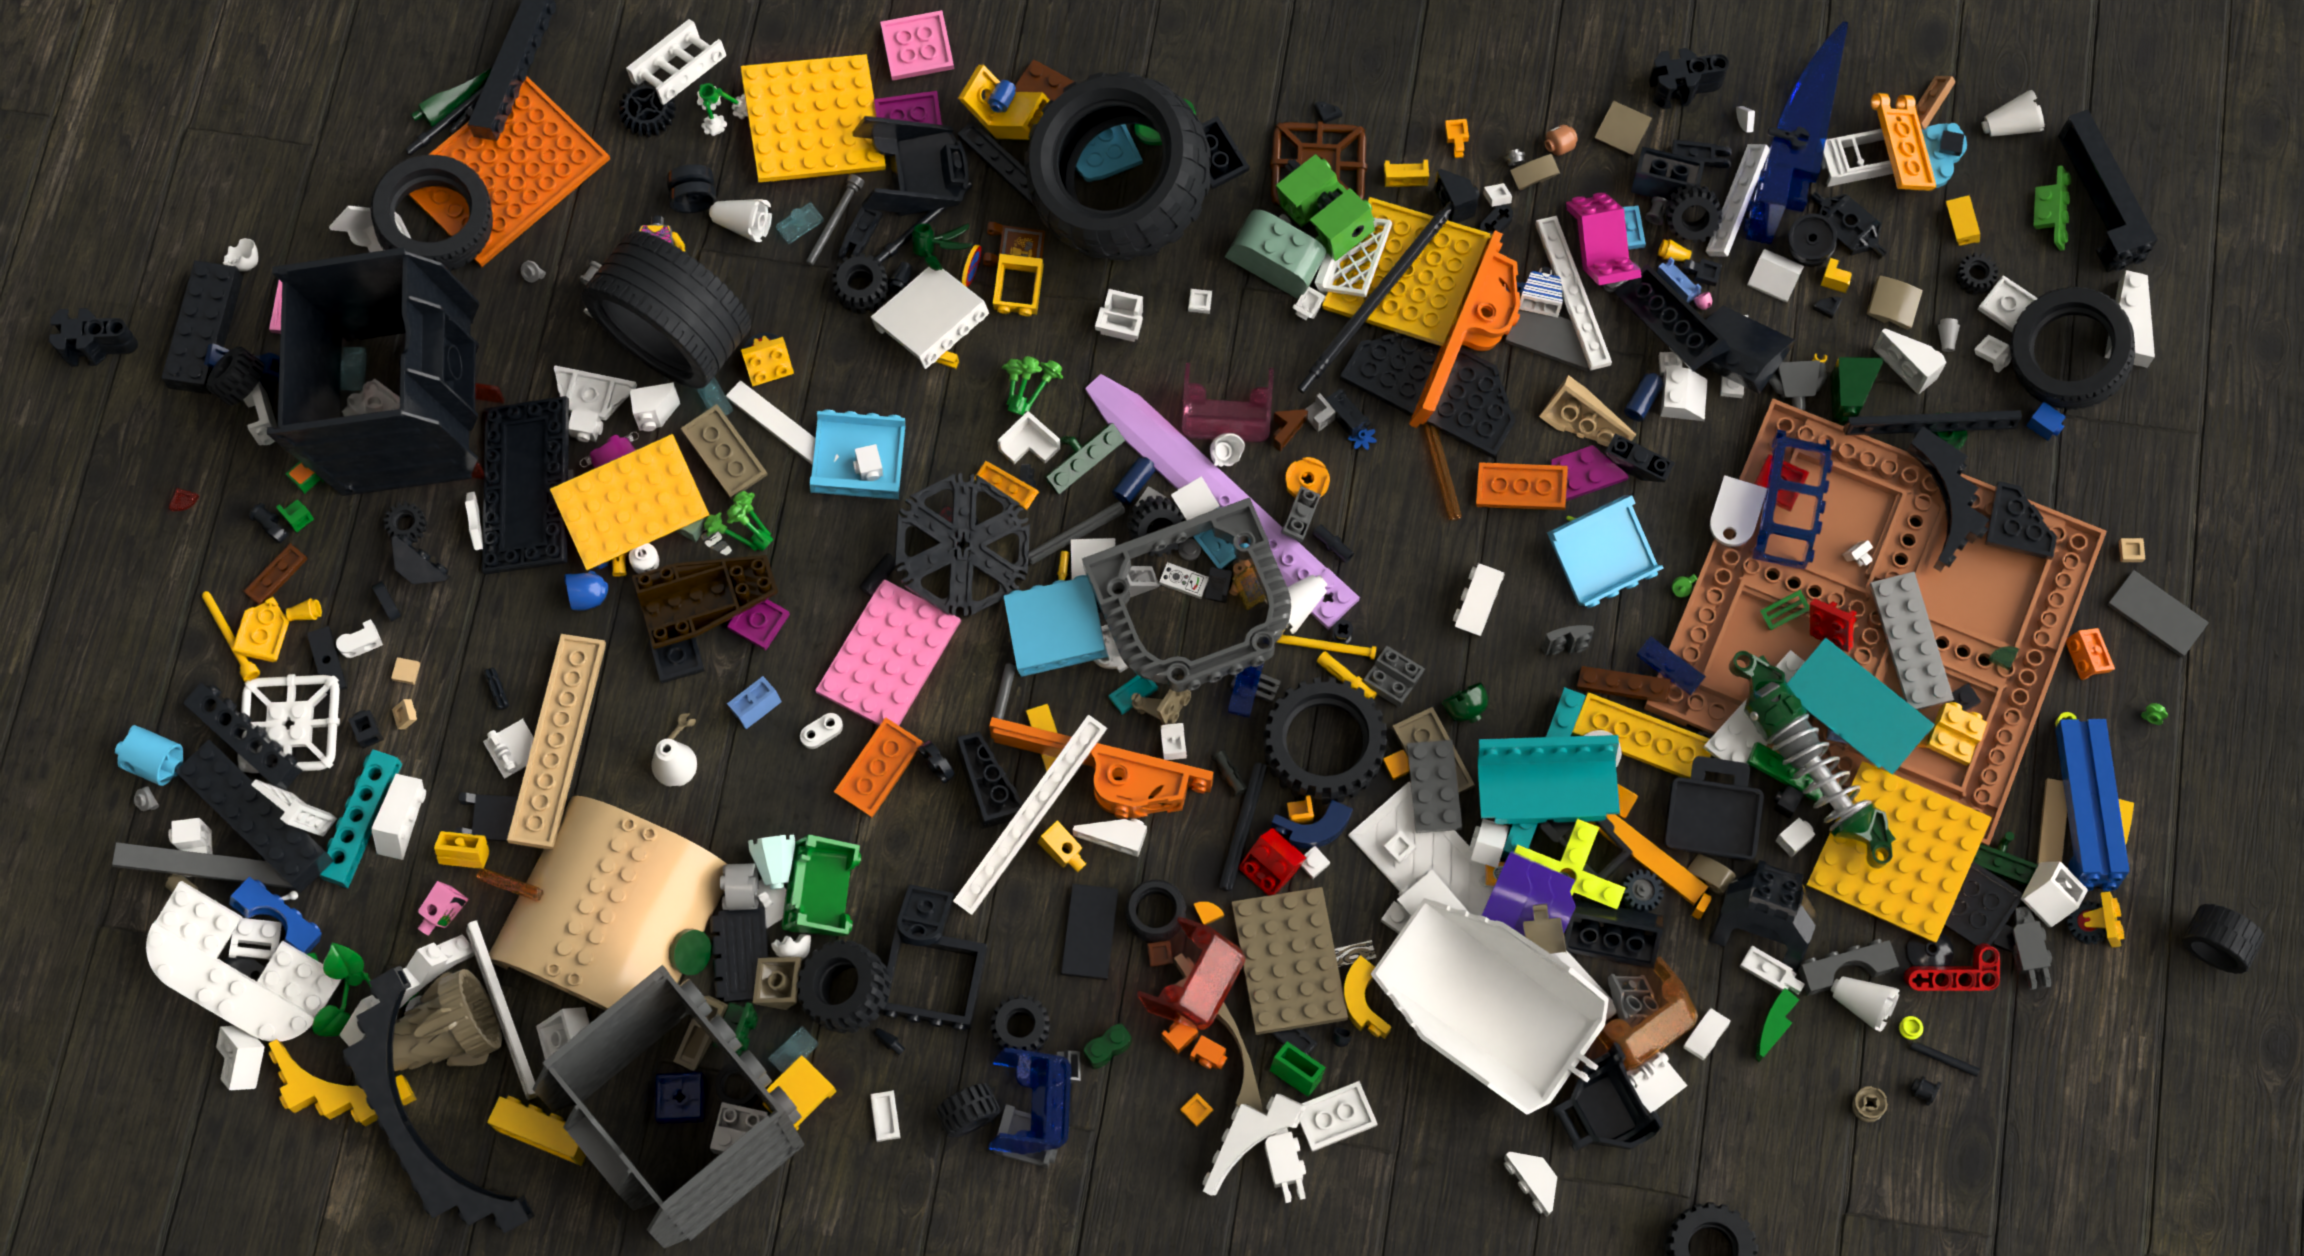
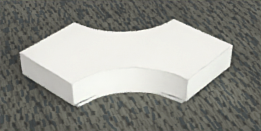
[465,491,483,550]

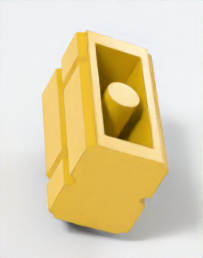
[434,831,490,869]

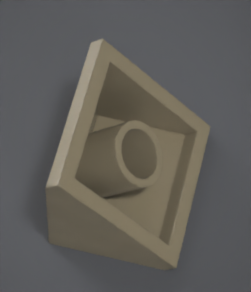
[753,957,802,1010]

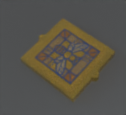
[1232,566,1265,610]

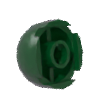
[1442,682,1488,724]

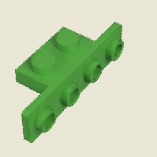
[2034,166,2071,251]

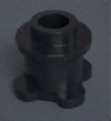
[1910,1076,1941,1106]

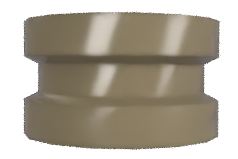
[1852,1086,1888,1122]

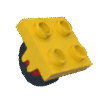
[741,332,794,387]

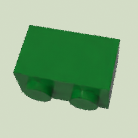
[1270,1041,1326,1097]

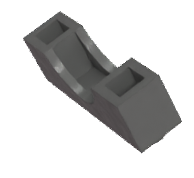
[1798,939,1899,996]

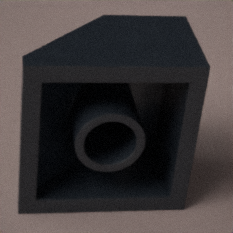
[1434,169,1480,223]

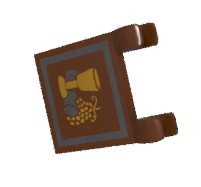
[983,222,1045,267]

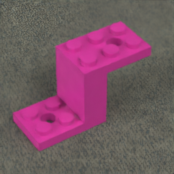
[1566,193,1641,285]

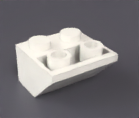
[2021,861,2088,927]
[710,1102,768,1155]

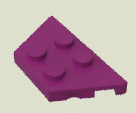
[1551,445,1628,501]

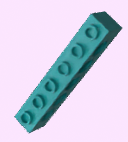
[319,749,402,888]

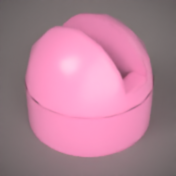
[1693,292,1713,310]

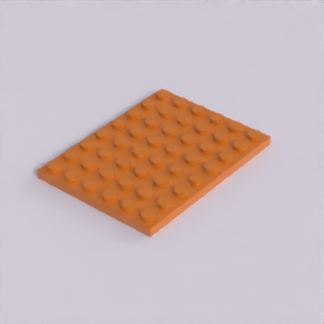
[408,77,610,268]

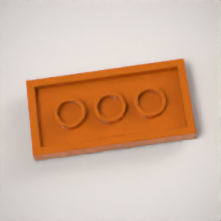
[1476,463,1568,510]
[834,717,923,818]

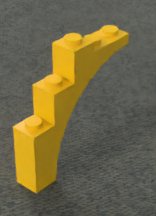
[269,1039,417,1127]

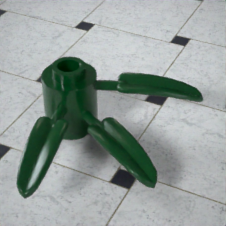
[912,223,972,271]

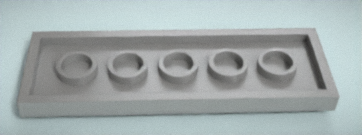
[1869,572,1954,710]

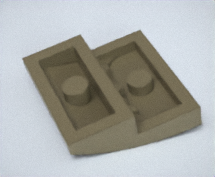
[1595,101,1652,156]
[1867,276,1923,330]

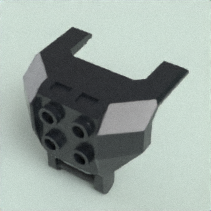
[1709,859,1818,972]
[1552,1042,1663,1152]

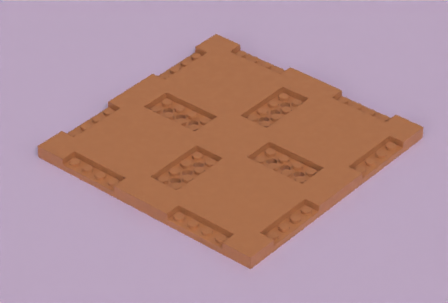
[1644,399,2107,846]

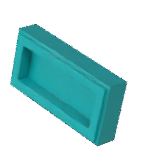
[1109,675,1158,715]

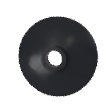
[1907,932,1954,966]

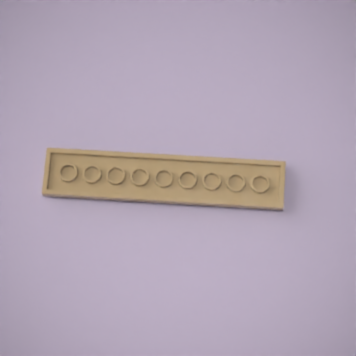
[507,634,606,850]

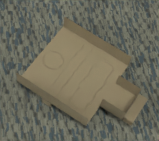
[1523,904,1566,954]

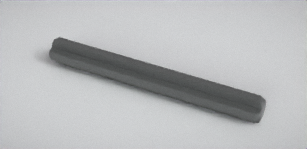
[1028,502,1125,564]

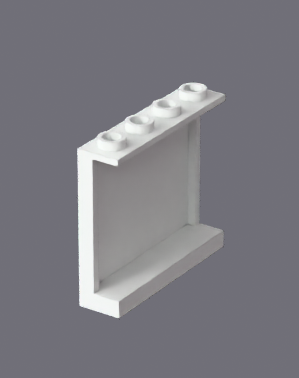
[871,267,989,369]

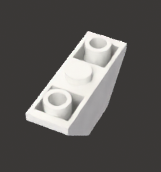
[1504,1152,1557,1217]

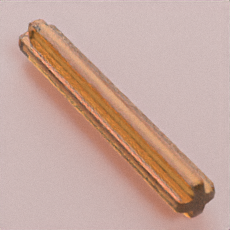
[476,868,544,901]

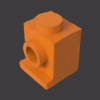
[1162,1017,1198,1055]
[1190,1035,1228,1070]

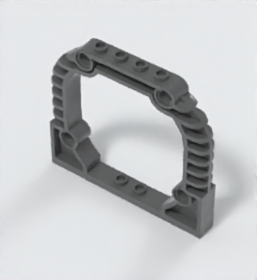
[1082,497,1291,692]

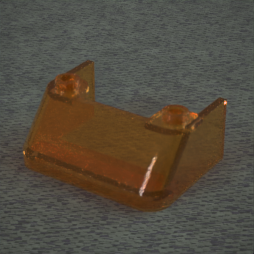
[1597,956,1698,1071]

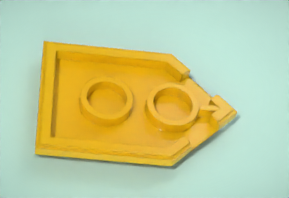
[232,597,289,662]

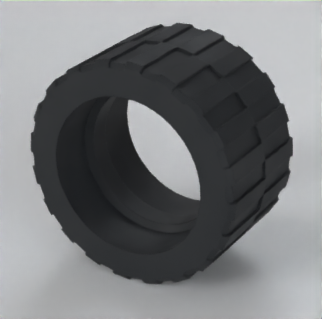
[2182,904,2265,974]

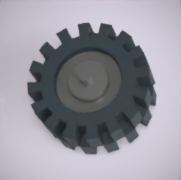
[1620,869,1664,912]

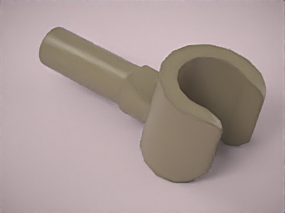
[668,713,696,740]

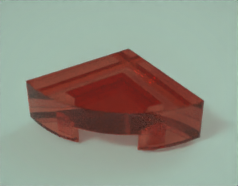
[169,488,200,511]

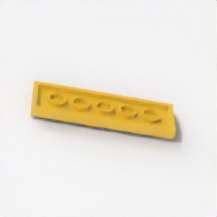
[1572,692,1711,779]

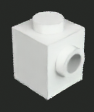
[569,409,603,442]
[853,444,883,481]
[1776,818,1815,857]

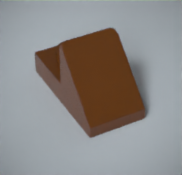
[1273,409,1308,452]

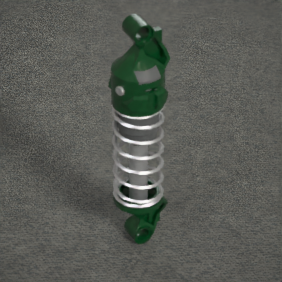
[1729,651,1896,869]

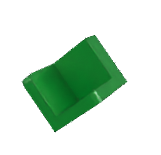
[276,500,314,532]

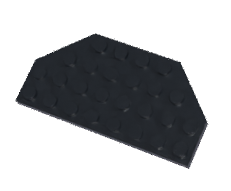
[1340,332,1515,459]

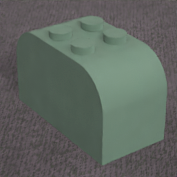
[1225,210,1326,300]

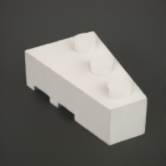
[1453,563,1505,636]
[372,774,426,860]

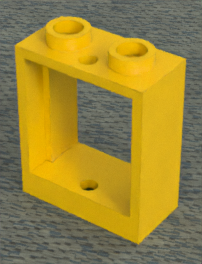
[993,254,1044,316]

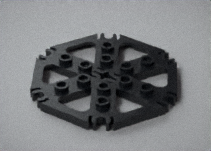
[894,473,1030,617]

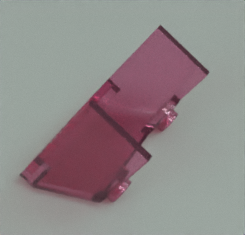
[1182,363,1274,442]

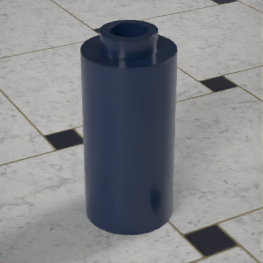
[1624,373,1664,422]
[1112,457,1156,505]

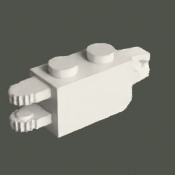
[1264,1128,1306,1203]

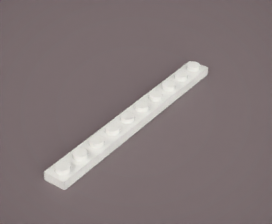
[954,715,1108,915]

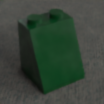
[1830,357,1883,426]

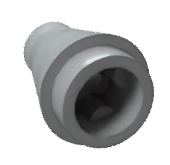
[1938,318,1960,352]

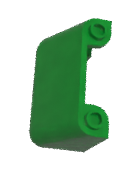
[782,834,861,936]

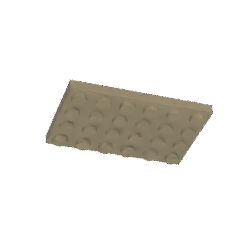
[1232,887,1348,1035]

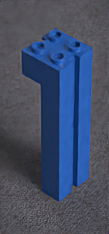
[2055,719,2130,892]

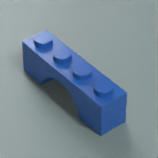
[229,877,322,954]

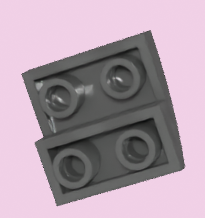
[1541,625,1594,656]
[1363,646,1425,708]

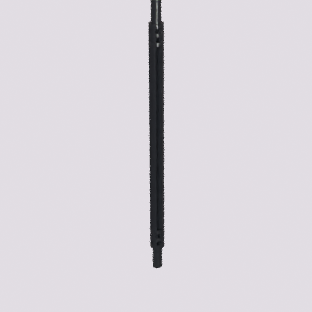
[1297,200,1453,394]

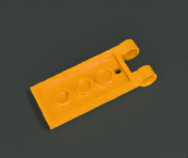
[1871,93,1937,191]

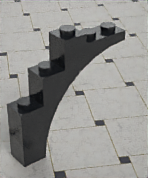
[1907,427,1989,572]

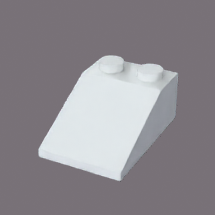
[1873,329,1946,395]

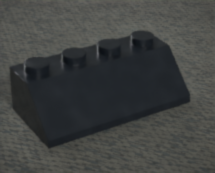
[1564,899,1663,969]

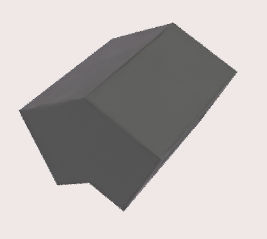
[1057,1050,1081,1084]

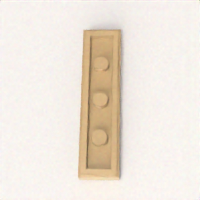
[2037,778,2067,865]

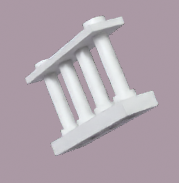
[626,19,726,105]

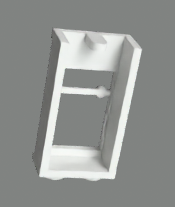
[1816,129,1893,187]

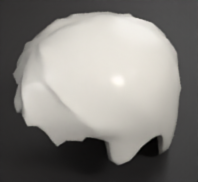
[223,238,258,271]
[1210,433,1245,467]
[771,934,811,961]

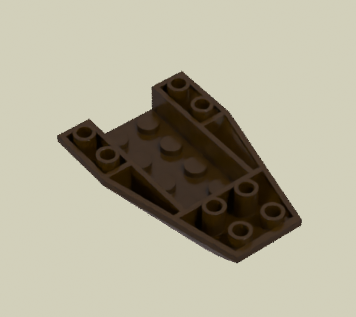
[632,555,778,650]

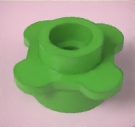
[2141,703,2168,725]

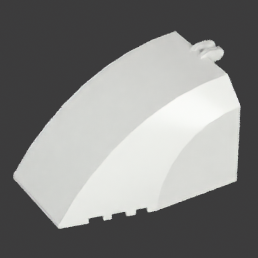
[1371,898,1609,1114]

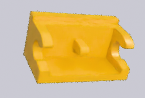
[1384,159,1429,187]
[1946,195,1980,245]

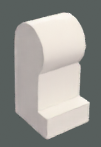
[336,619,383,658]

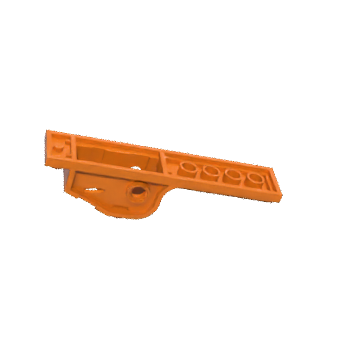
[1409,230,1520,428]
[989,717,1214,819]

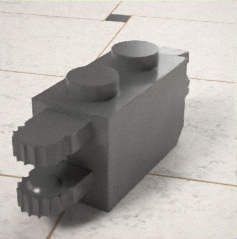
[2010,906,2052,990]

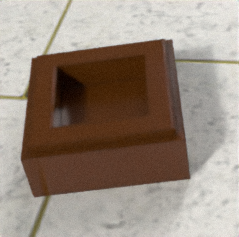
[1147,940,1173,967]

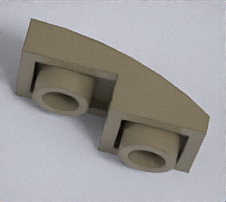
[1510,154,1560,191]

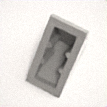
[1125,566,1160,597]

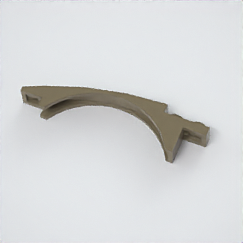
[1163,953,1263,1112]

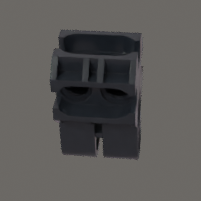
[1649,48,1729,109]
[49,308,138,367]

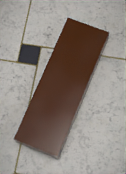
[243,543,307,605]

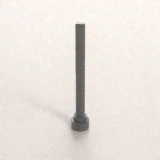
[806,174,865,266]

